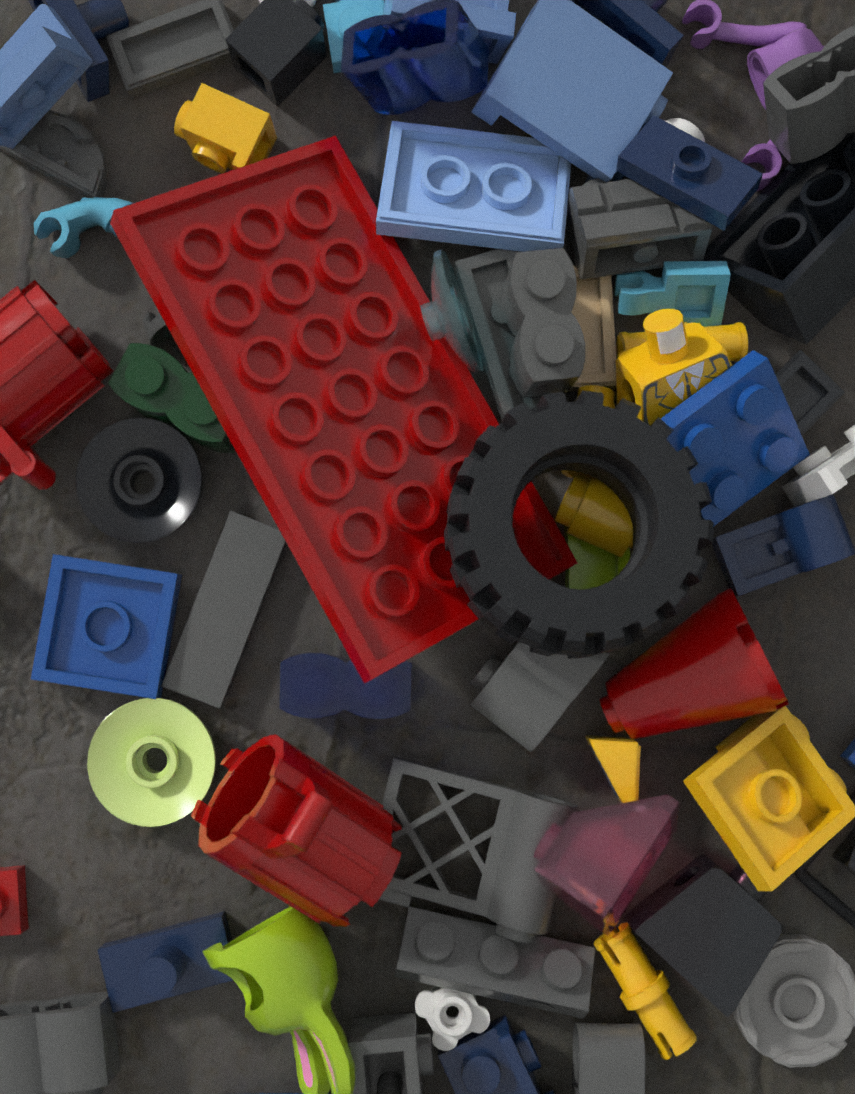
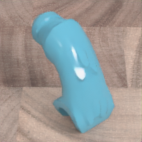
[34,197,133,258]

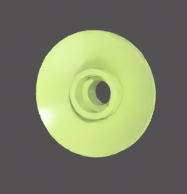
[87,698,216,827]

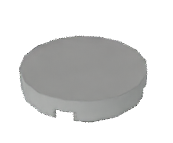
[732,934,855,1068]

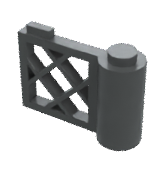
[379,757,578,943]

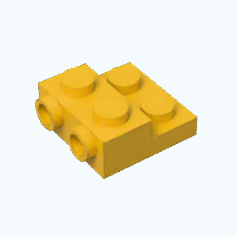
[683,706,855,891]

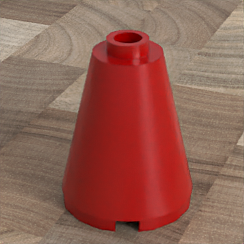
[599,588,789,740]

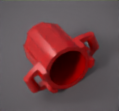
[0,280,114,490]
[191,734,402,927]

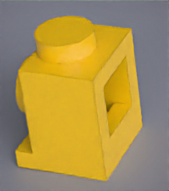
[174,83,277,173]

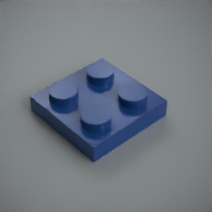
[661,350,810,526]
[31,554,182,699]

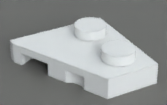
[782,425,855,507]

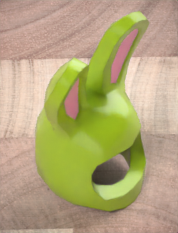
[202,907,355,1094]

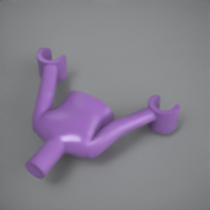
[682,0,824,190]

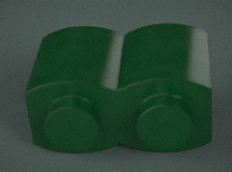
[108,343,235,453]

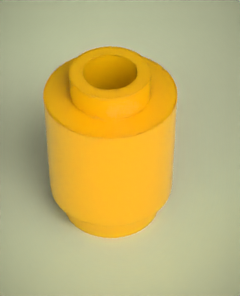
[554,475,633,557]

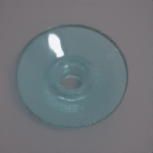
[420,249,483,373]

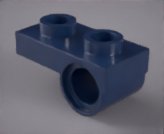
[712,494,855,597]

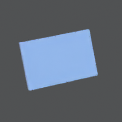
[376,121,571,252]

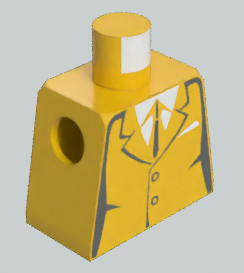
[615,309,732,426]

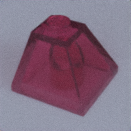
[534,795,679,937]

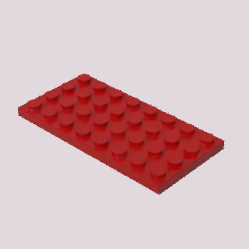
[110,135,578,684]

